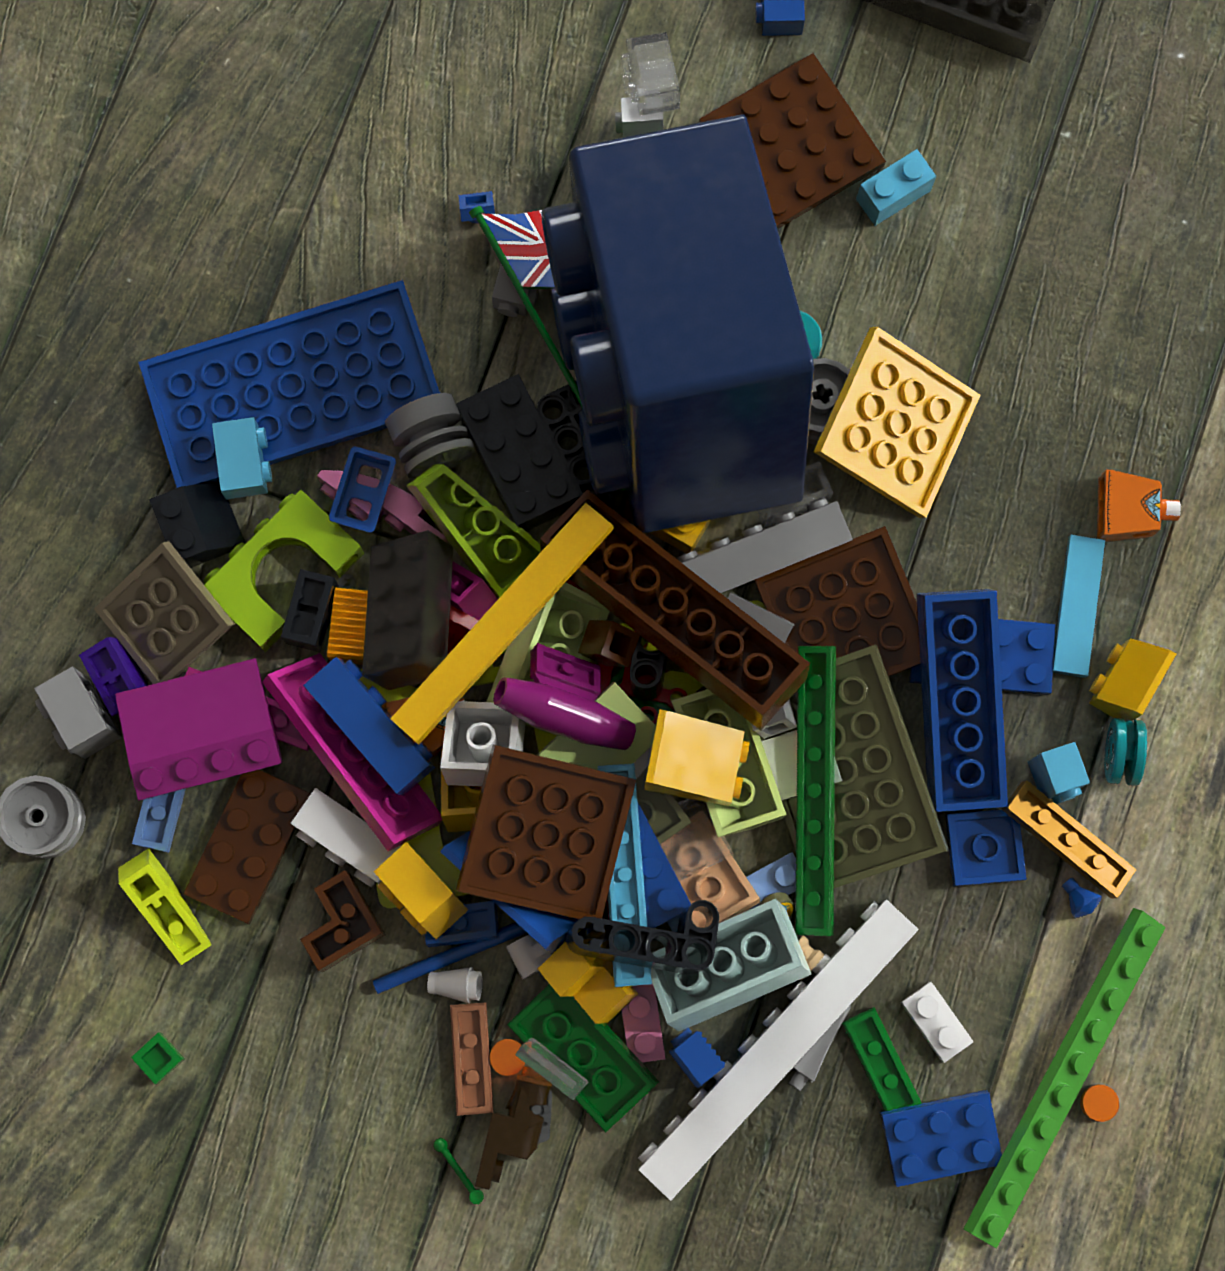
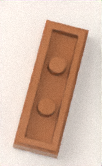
[450,1002,494,1116]

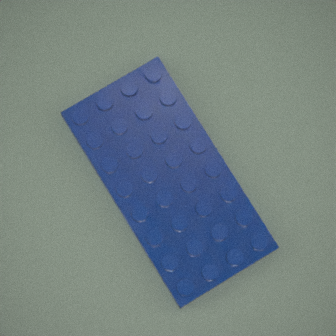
[138,280,440,488]

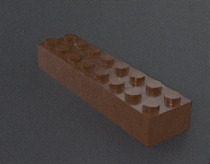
[540,490,810,731]

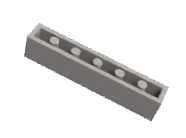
[676,498,853,593]

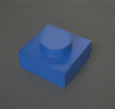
[458,191,495,223]

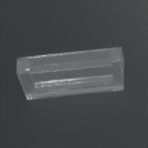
[515,1038,589,1100]

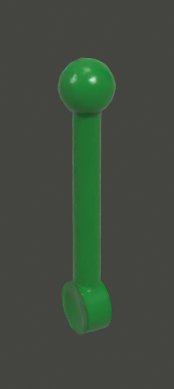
[433,1138,484,1204]

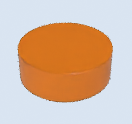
[490,1039,526,1076]
[1080,1084,1119,1122]

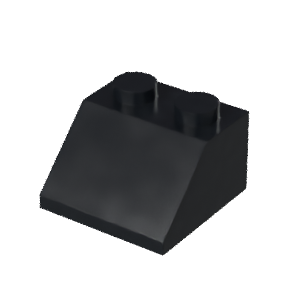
[149,482,246,568]

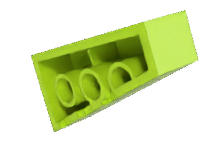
[407,464,541,599]

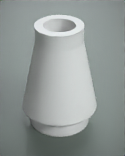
[427,967,483,1004]

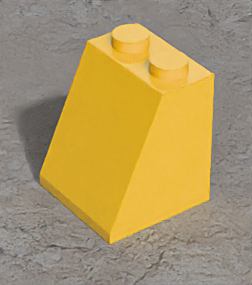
[644,709,750,806]

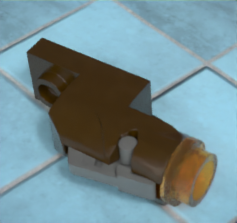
[475,1066,553,1190]

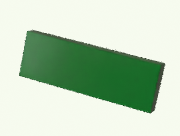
[842,1007,922,1111]

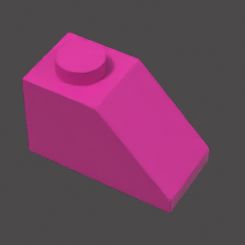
[423,558,498,620]

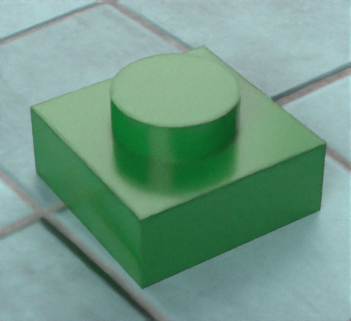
[131,1032,185,1085]

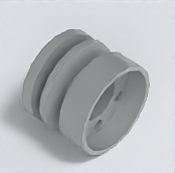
[385,393,475,479]

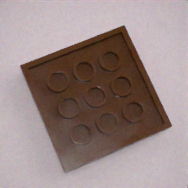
[699,53,886,229]
[755,526,920,677]
[456,744,636,919]

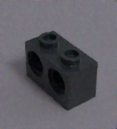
[281,569,339,653]

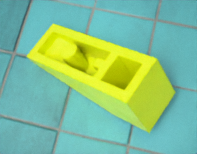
[118,848,211,965]

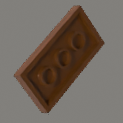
[183,770,311,925]

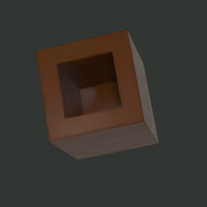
[578,620,640,668]

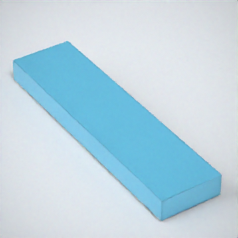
[1053,535,1105,678]

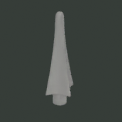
[788,1005,851,1092]

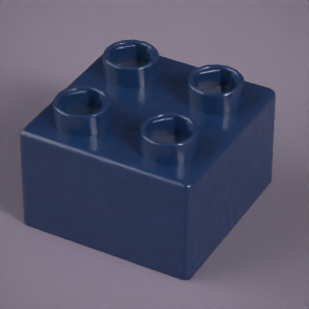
[541,114,814,533]

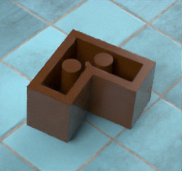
[300,870,386,972]

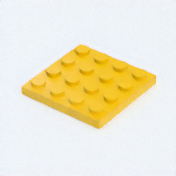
[813,327,981,518]

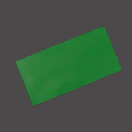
[507,984,659,1133]

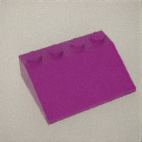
[115,658,283,801]

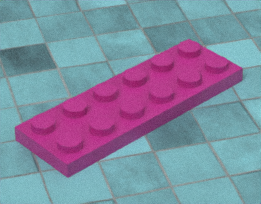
[262,653,443,851]

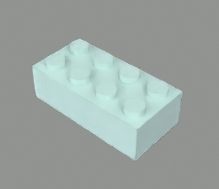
[651,898,811,1032]

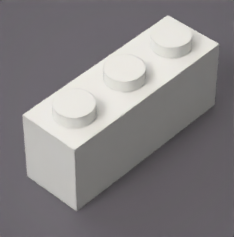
[291,788,401,887]

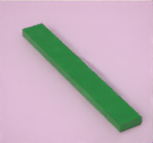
[795,646,836,936]

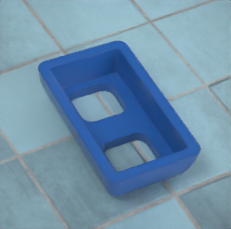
[329,446,396,533]

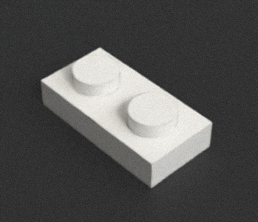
[900,982,973,1063]

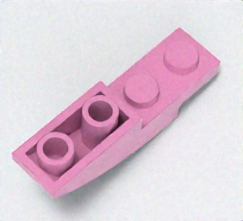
[317,470,448,554]

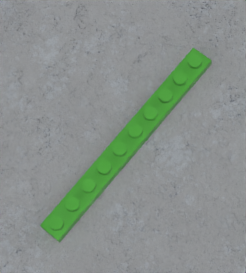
[963,908,1166,1249]

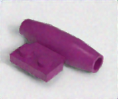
[493,643,636,750]

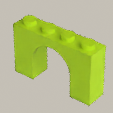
[203,490,364,653]

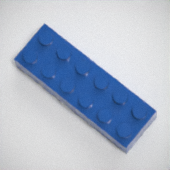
[917,589,1008,812]

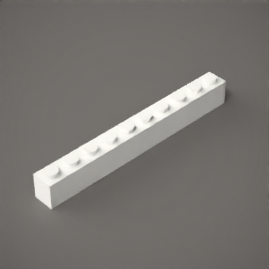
[638,899,919,1201]

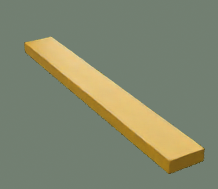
[390,503,614,744]

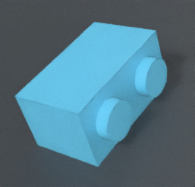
[856,149,936,226]
[212,417,272,500]
[1028,742,1090,804]

